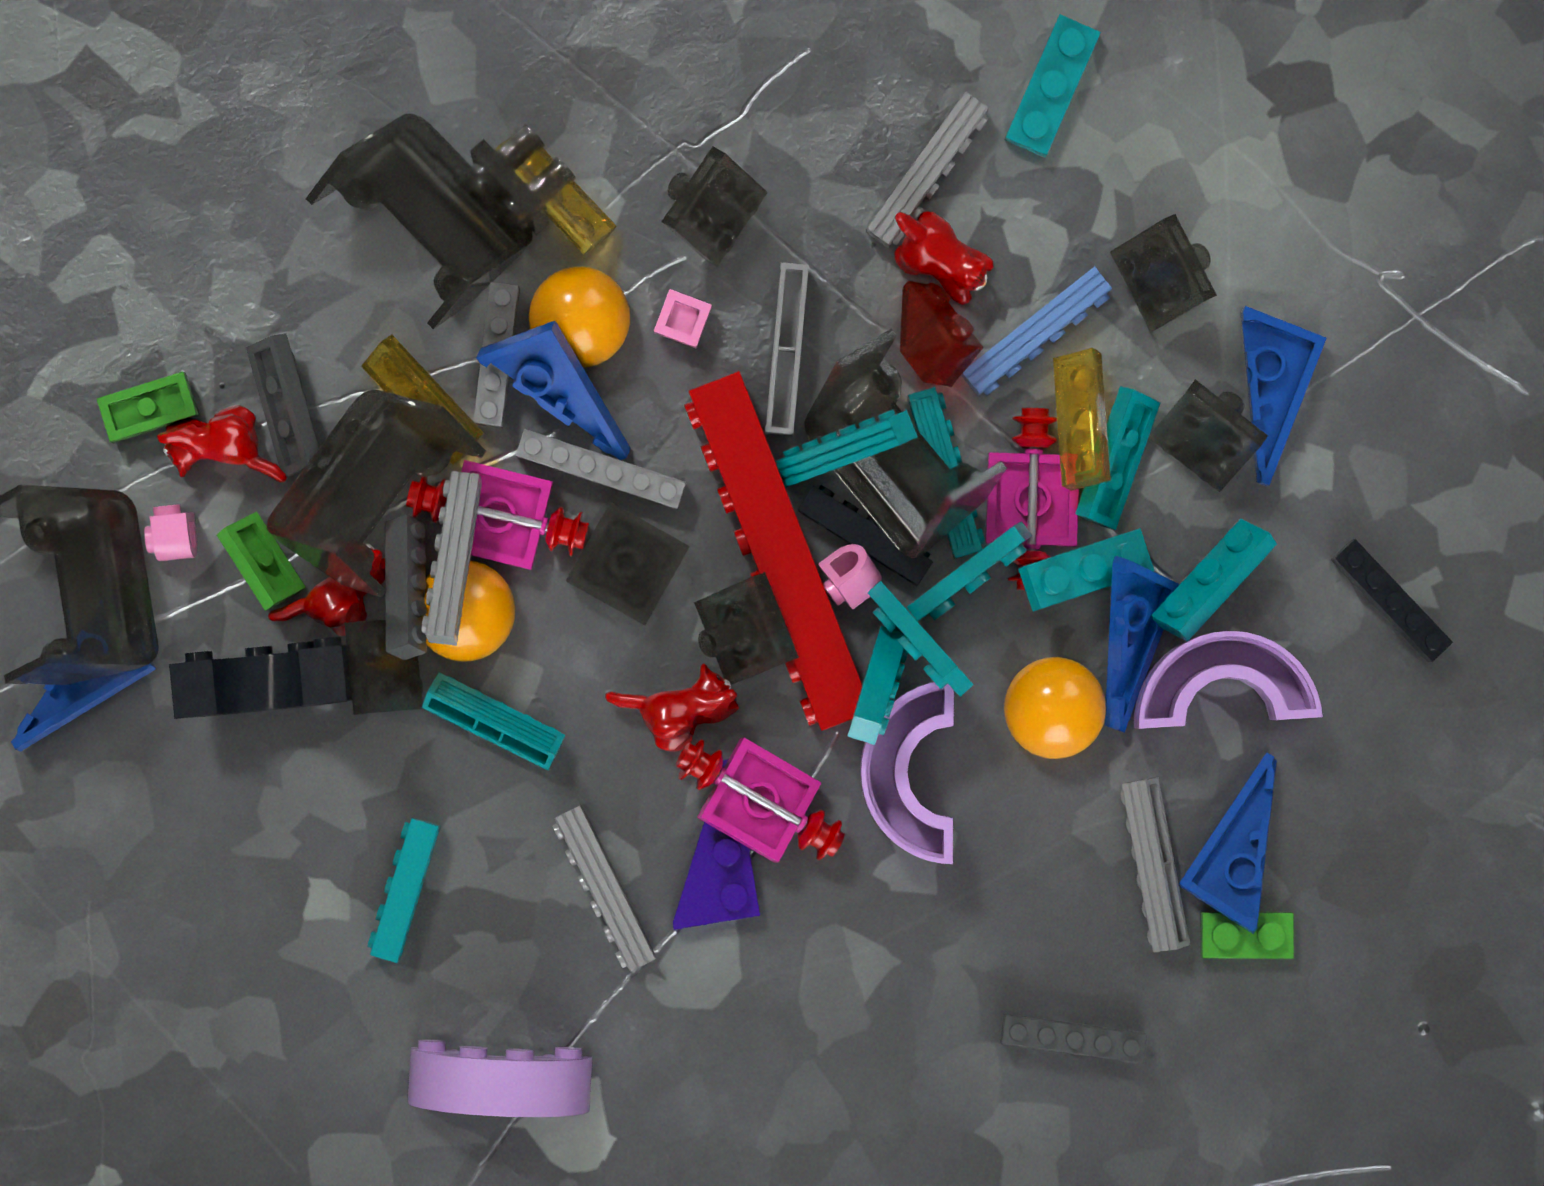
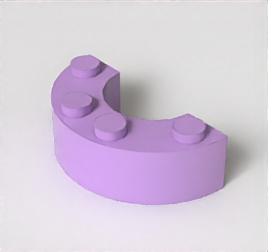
[1134,631,1323,729]
[860,682,954,864]
[408,1040,592,1117]

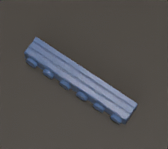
[960,266,1112,396]

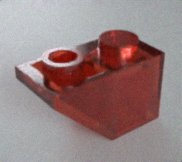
[900,281,984,387]

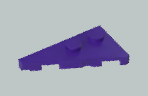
[673,759,760,930]

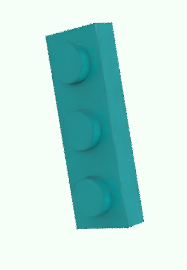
[1004,14,1101,158]
[1075,386,1161,530]
[1151,519,1277,642]
[907,521,1033,622]
[1018,528,1155,612]
[868,581,974,697]

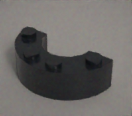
[169,637,353,719]

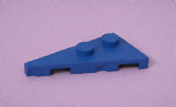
[1241,306,1327,486]
[476,321,631,460]
[1105,556,1180,733]
[11,593,156,752]
[1179,752,1277,934]

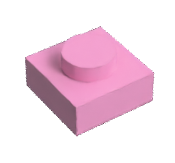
[654,289,712,349]

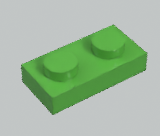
[97,371,199,443]
[217,512,306,611]
[1200,912,1294,959]

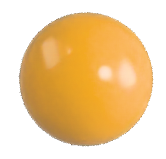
[529,266,630,368]
[424,560,515,662]
[1004,657,1106,759]

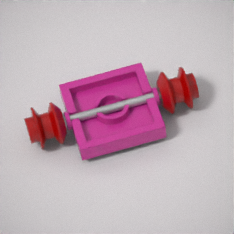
[985,408,1080,590]
[406,460,589,570]
[675,737,845,863]

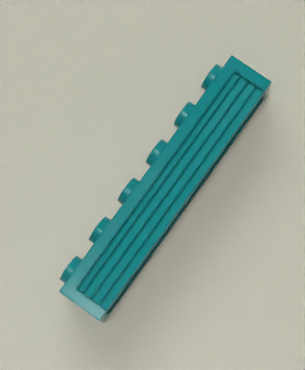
[907,387,986,559]
[775,409,918,488]

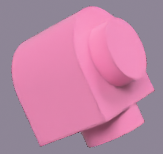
[144,504,197,561]
[818,544,882,610]

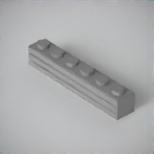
[866,92,989,249]
[765,262,809,436]
[515,429,687,510]
[422,471,482,646]
[1121,777,1191,952]
[552,805,656,971]

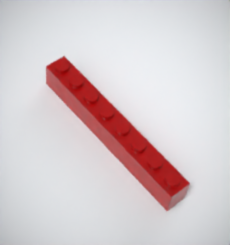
[684,371,862,731]

